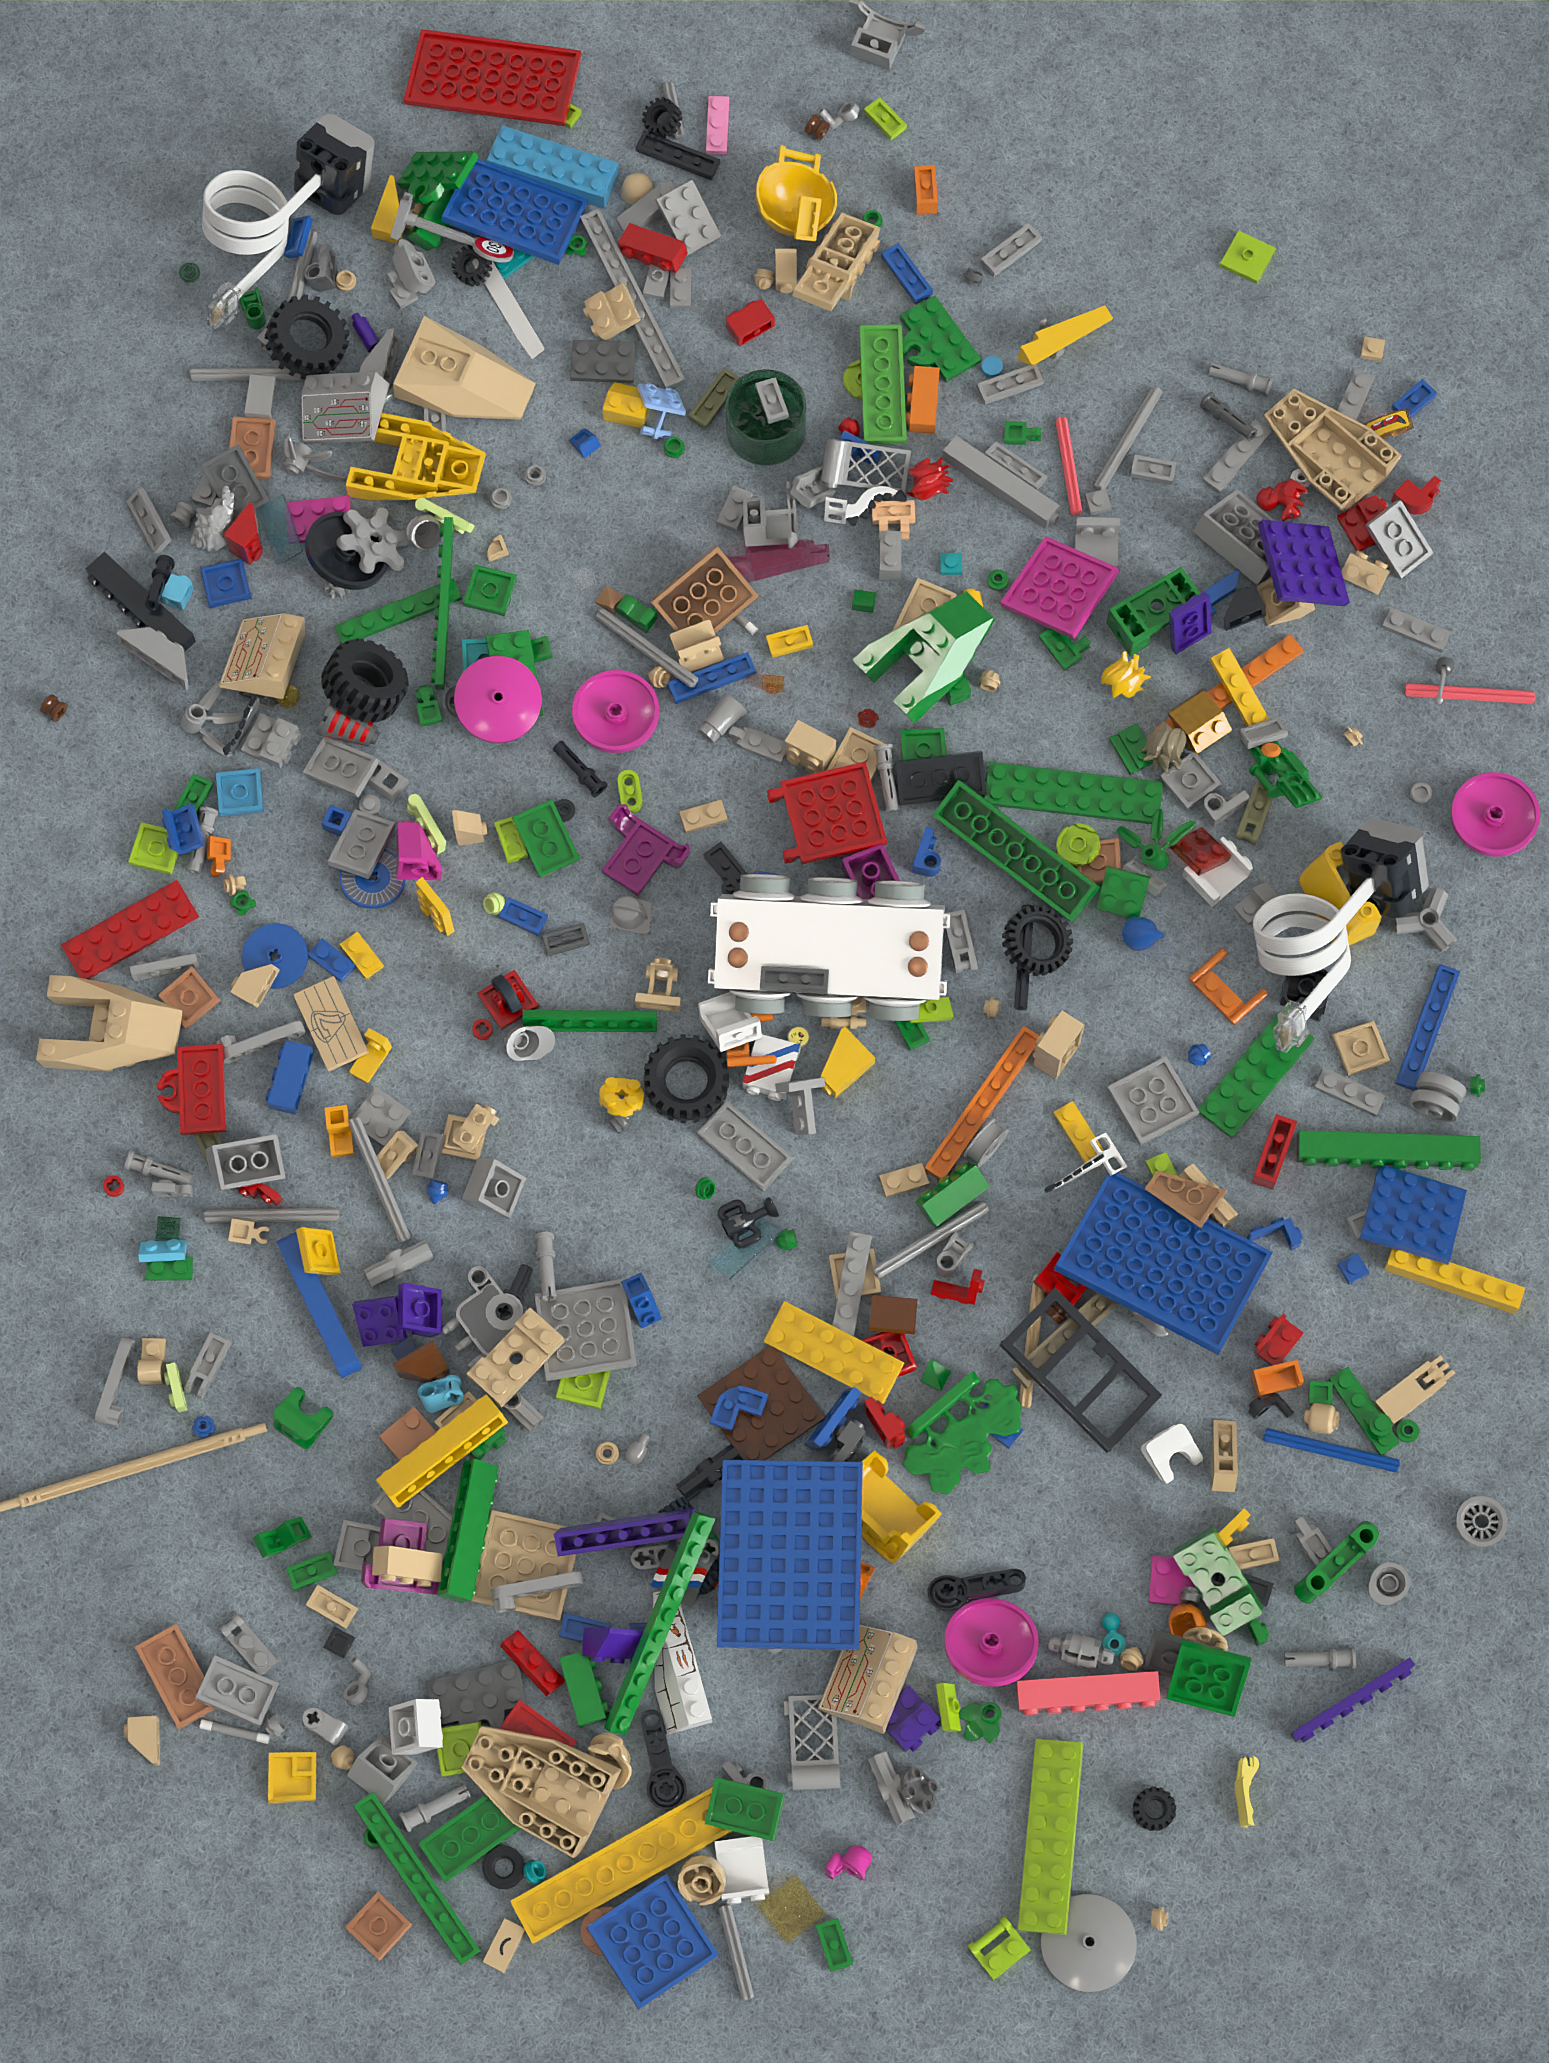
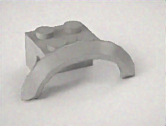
[849,0,925,70]
[743,481,798,549]

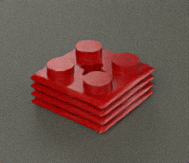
[861,1332,917,1377]

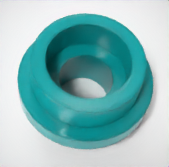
[524,1860,546,1884]

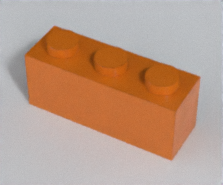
[906,366,940,434]

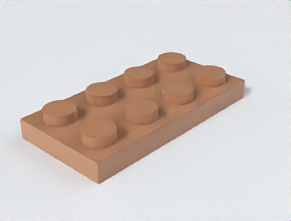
[135,1624,216,1730]

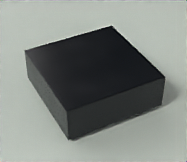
[323,1627,355,1659]

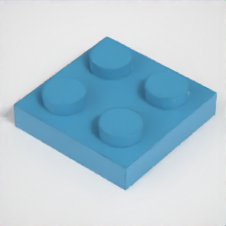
[216,768,264,817]

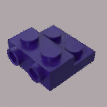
[398,1283,443,1338]
[886,1685,941,1752]

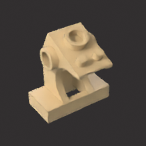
[635,958,681,1012]

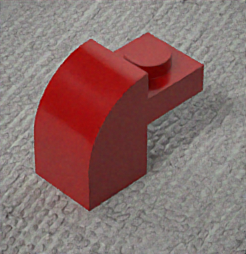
[1391,476,1441,515]

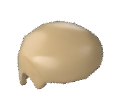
[620,172,654,205]

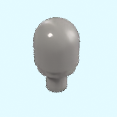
[626,1434,650,1465]

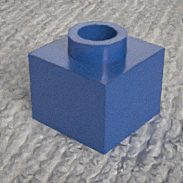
[321,805,351,836]

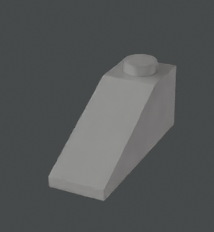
[616,181,675,231]
[360,329,400,393]

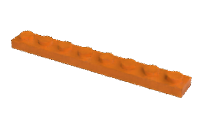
[1155,634,1304,729]
[925,1025,1039,1180]

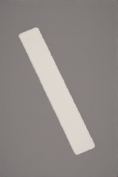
[472,259,544,359]

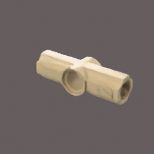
[1179,1164,1238,1227]

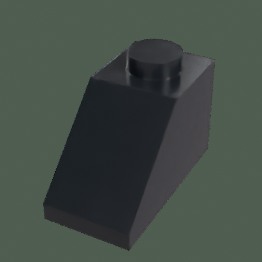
[1224,585,1266,631]

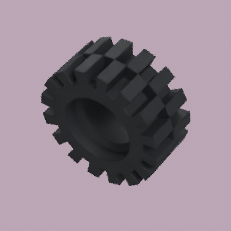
[642,97,683,138]
[451,245,493,286]
[1132,1786,1177,1831]

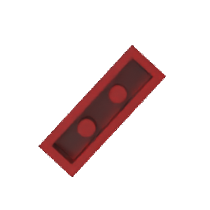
[618,223,688,273]
[1252,1114,1297,1190]

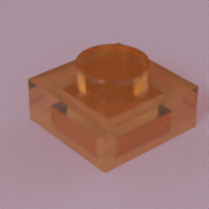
[762,674,784,694]

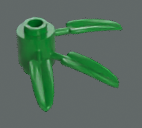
[1117,809,1196,871]

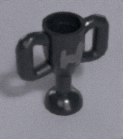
[717,1197,779,1249]

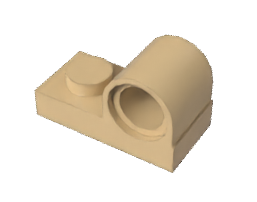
[377,1131,418,1179]
[137,1338,166,1385]

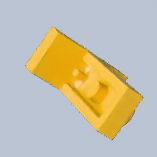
[784,196,821,241]

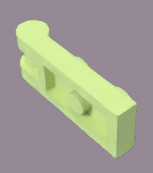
[415,498,475,534]
[407,794,446,854]

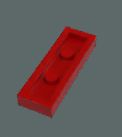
[500,1630,565,1697]

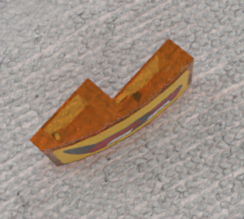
[1364,408,1414,439]

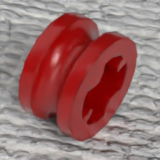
[472,1019,493,1040]
[103,1175,125,1197]

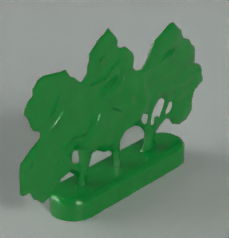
[902,1371,1022,1495]

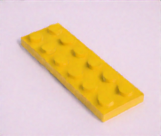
[763,1301,904,1404]

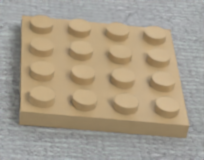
[470,1510,577,1622]

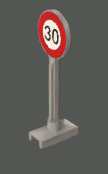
[390,192,514,262]

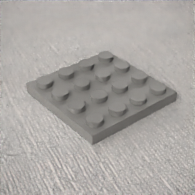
[534,1279,637,1381]

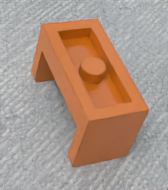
[914,165,938,215]
[1251,1360,1304,1397]

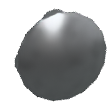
[900,1766,938,1814]

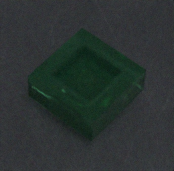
[156,1216,181,1240]

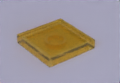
[758,1876,825,1944]

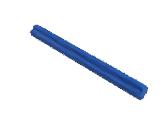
[1263,1428,1400,1472]

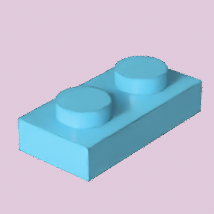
[138,1239,187,1262]

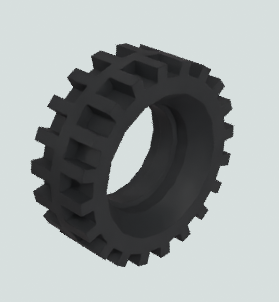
[264,294,350,380]
[644,1034,729,1123]

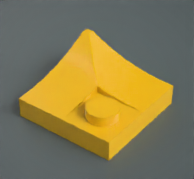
[268,1752,316,1804]

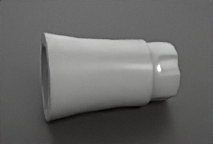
[698,693,747,743]

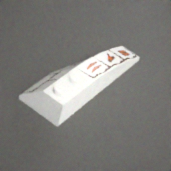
[653,1591,712,1735]

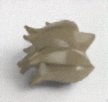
[1141,721,1186,774]

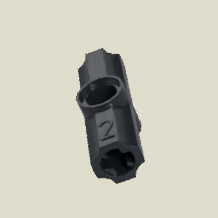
[676,1443,743,1501]

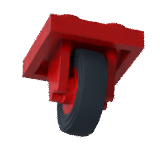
[477,969,539,1031]

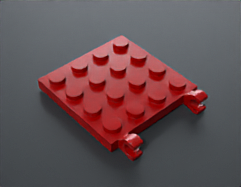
[767,761,887,865]

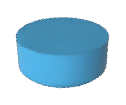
[981,356,1003,378]

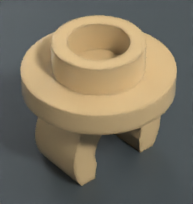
[223,874,246,896]

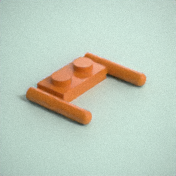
[1188,948,1268,1025]
[727,1013,777,1067]

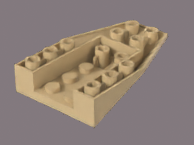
[393,316,536,420]
[462,1726,622,1858]

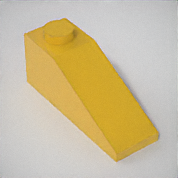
[371,175,405,244]

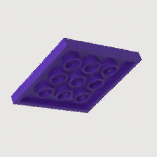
[1257,519,1350,606]

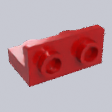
[1254,1314,1304,1366]

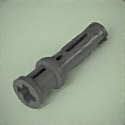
[1200,392,1258,441]

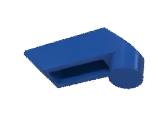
[1205,569,1240,617]

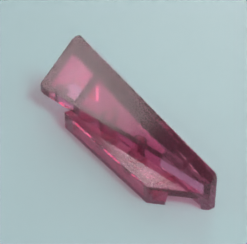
[727,540,830,582]

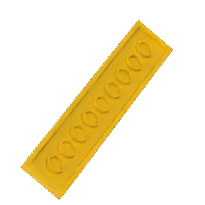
[510,1787,733,1944]

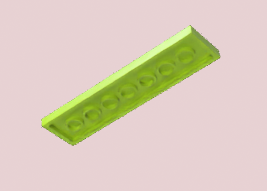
[1018,1739,1083,1935]

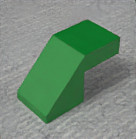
[253,1517,312,1558]

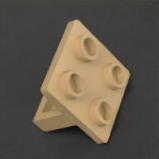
[669,620,724,672]

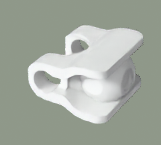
[1141,1424,1203,1484]

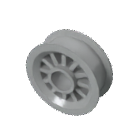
[964,1118,1009,1168]
[1456,1496,1508,1547]

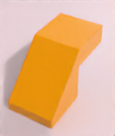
[325,1105,354,1158]

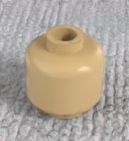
[1304,1403,1339,1434]

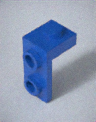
[1247,1217,1303,1250]

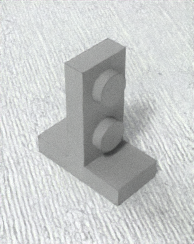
[775,1077,825,1135]

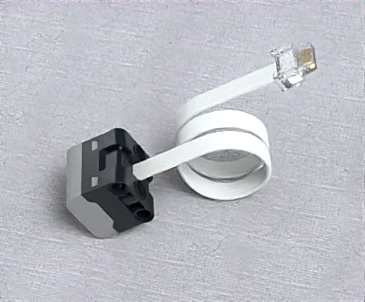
[202,114,374,329]
[1253,818,1429,1053]

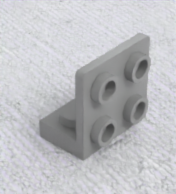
[1075,517,1120,567]

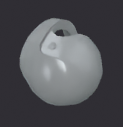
[406,514,441,550]

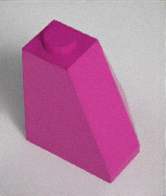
[396,820,442,880]

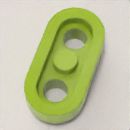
[617,770,643,813]

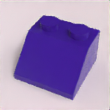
[582,1628,644,1664]

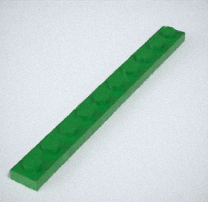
[604,1511,715,1735]

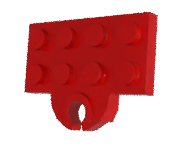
[157,1044,227,1136]

